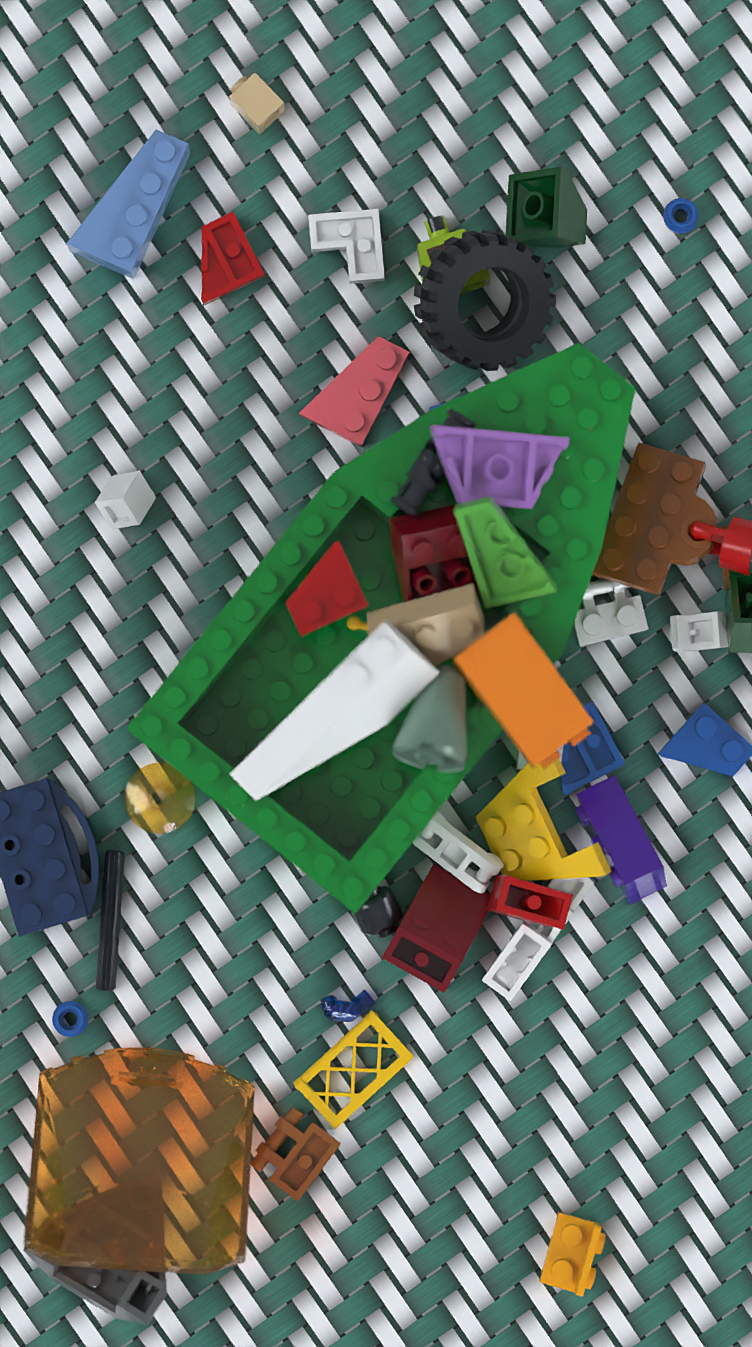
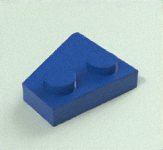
[561,701,625,796]
[657,703,752,777]

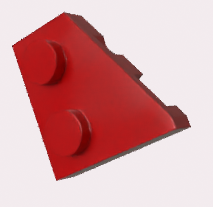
[201,211,265,306]
[286,541,368,637]

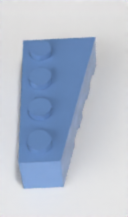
[66,129,191,279]

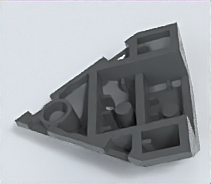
[23,1168,167,1325]

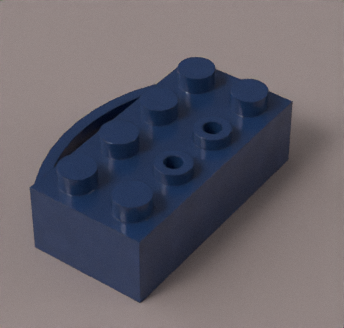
[0,778,100,937]

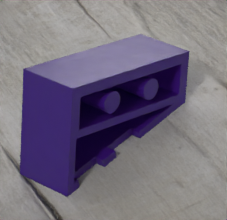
[575,775,667,905]

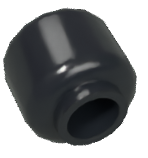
[350,885,402,938]

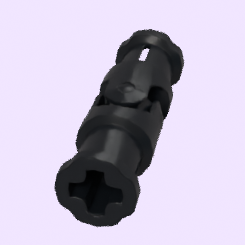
[390,408,476,518]

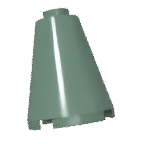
[393,665,466,772]

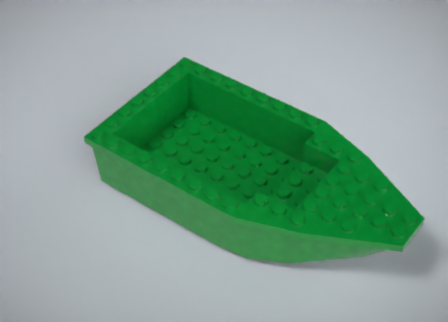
[126,343,636,913]

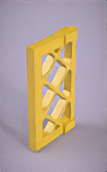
[293,1010,414,1129]

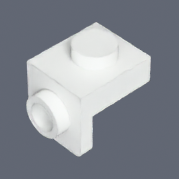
[670,611,728,651]

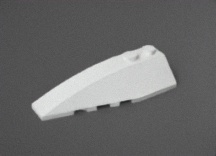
[230,619,440,800]

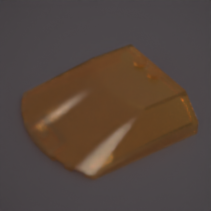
[24,1047,255,1274]

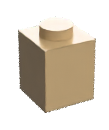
[229,73,285,135]

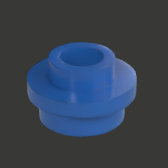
[663,198,699,234]
[52,1001,88,1037]

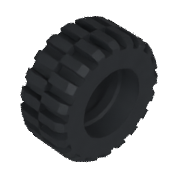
[414,230,556,371]

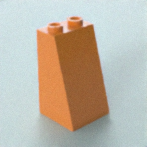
[452,613,593,769]

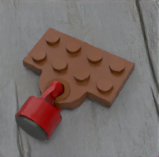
[592,442,752,596]

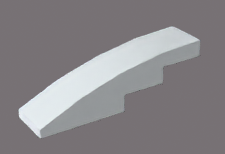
[481,877,595,1001]

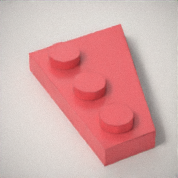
[299,336,410,447]

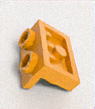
[539,1211,606,1297]

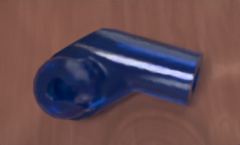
[320,989,376,1022]

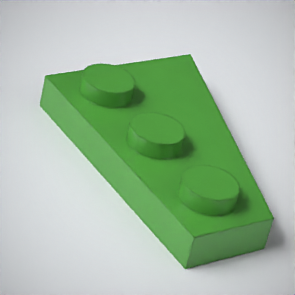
[454,496,557,609]

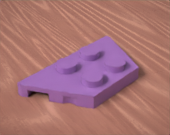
[430,426,569,509]

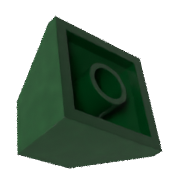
[506,167,587,248]

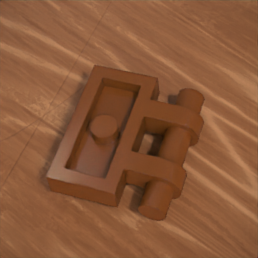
[250,1106,341,1201]

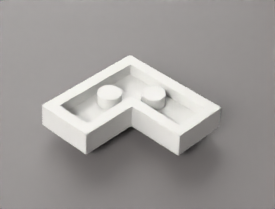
[308,209,385,284]

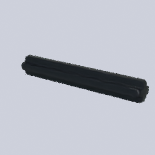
[96,850,125,991]

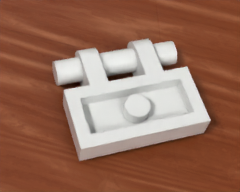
[574,579,649,647]

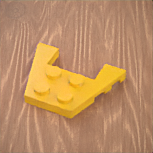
[476,758,612,881]

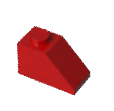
[487,875,573,930]

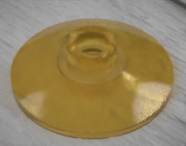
[124,763,195,834]

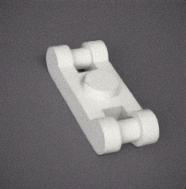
[412,811,504,893]

